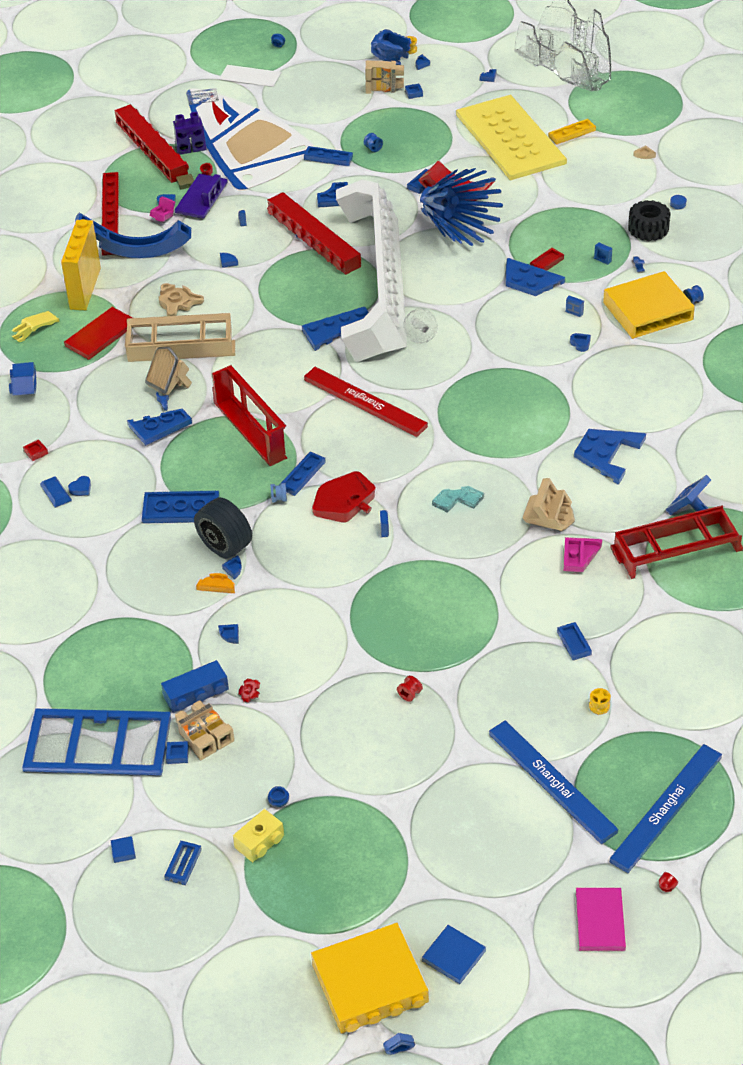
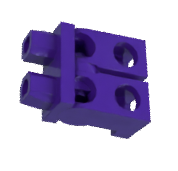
[173,111,207,155]

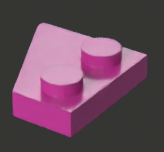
[563,537,602,572]

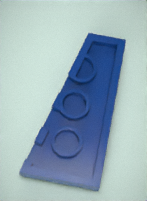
[302,306,369,351]

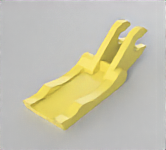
[12,311,60,342]

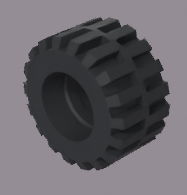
[628,200,671,241]

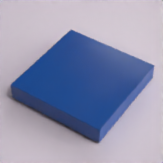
[422,925,486,984]

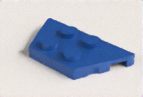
[506,258,565,296]

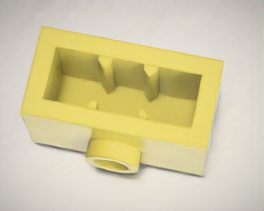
[233,808,284,863]

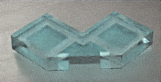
[432,486,484,513]

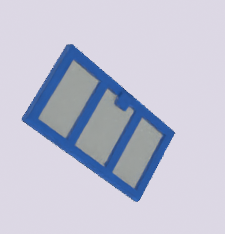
[22,708,171,776]

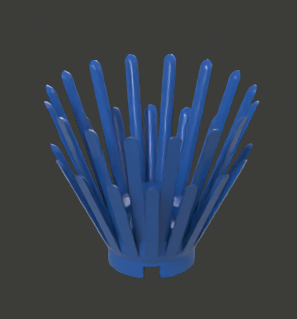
[420,168,503,246]

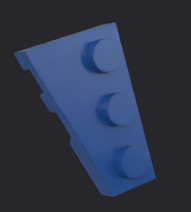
[127,408,192,446]

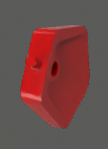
[312,471,376,523]

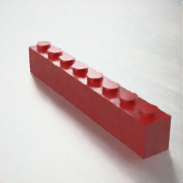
[114,104,189,183]
[267,192,361,275]

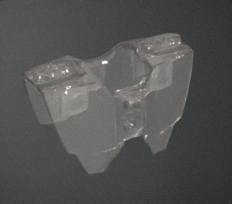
[514,0,611,91]

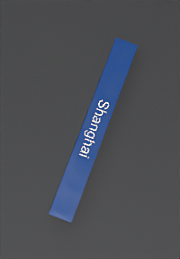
[489,720,618,845]
[610,744,722,873]

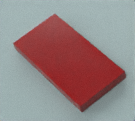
[64,306,133,360]

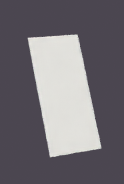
[219,65,281,87]

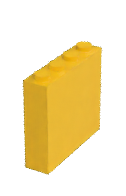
[61,219,101,311]
[603,271,695,339]
[311,923,429,1034]

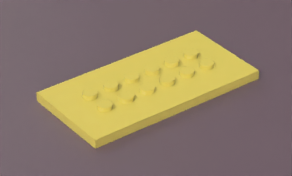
[456,94,567,180]

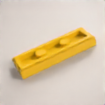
[548,118,596,145]

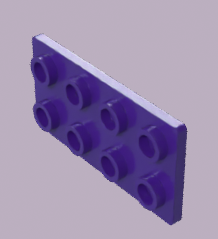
[175,174,228,218]

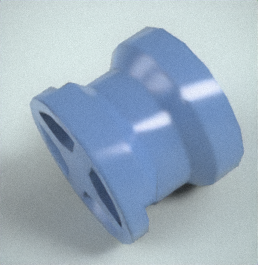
[270,483,287,503]

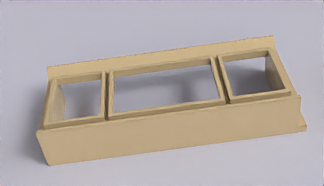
[125,313,235,362]

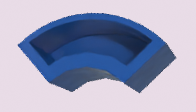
[9,362,37,396]

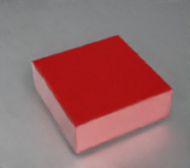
[23,439,49,461]

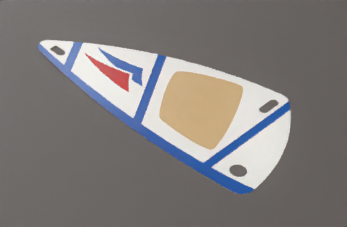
[186,88,314,190]

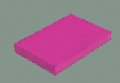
[576,888,626,951]

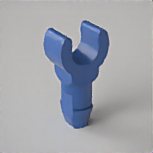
[633,256,645,272]
[156,392,169,411]

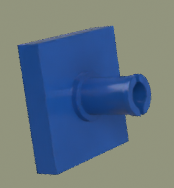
[665,475,711,515]

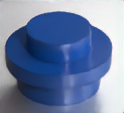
[271,34,286,47]
[268,786,289,807]

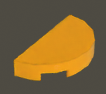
[196,573,235,593]

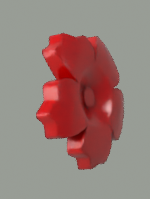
[239,678,261,703]

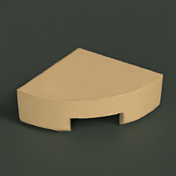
[633,145,656,159]

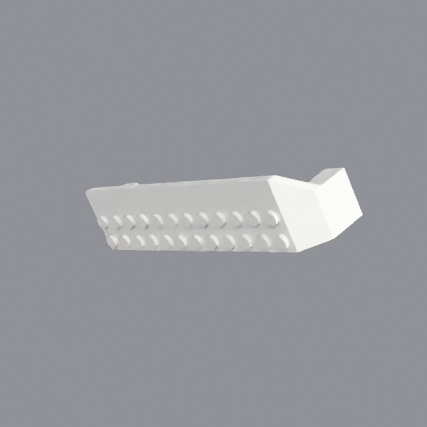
[336,179,407,362]

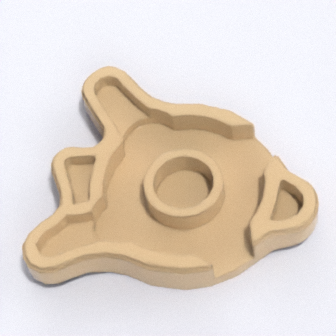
[158,283,204,316]

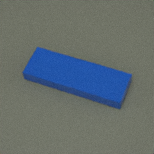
[304,146,353,166]
[279,451,326,496]

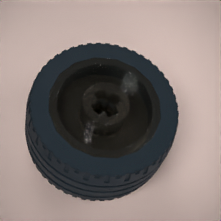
[194,497,252,559]

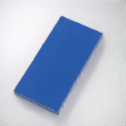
[142,491,220,523]

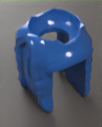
[371,29,411,65]

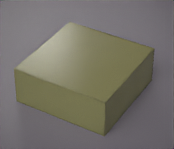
[176,174,194,190]

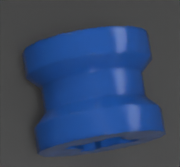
[363,133,383,152]
[683,285,704,304]

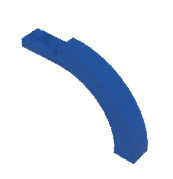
[75,212,192,258]

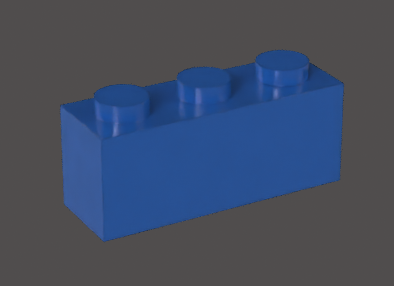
[161,660,229,713]

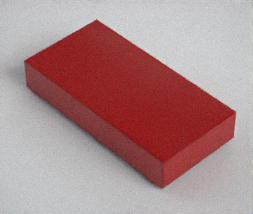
[530,248,564,271]

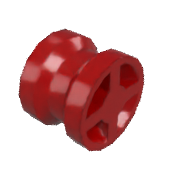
[397,675,423,702]

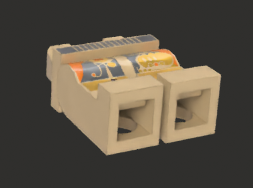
[365,60,404,94]
[175,700,234,761]

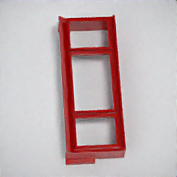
[212,365,287,466]
[610,505,743,579]

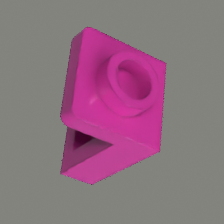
[149,196,175,222]

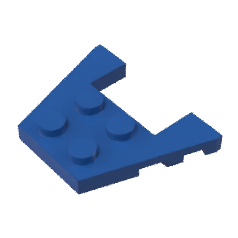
[574,429,646,485]

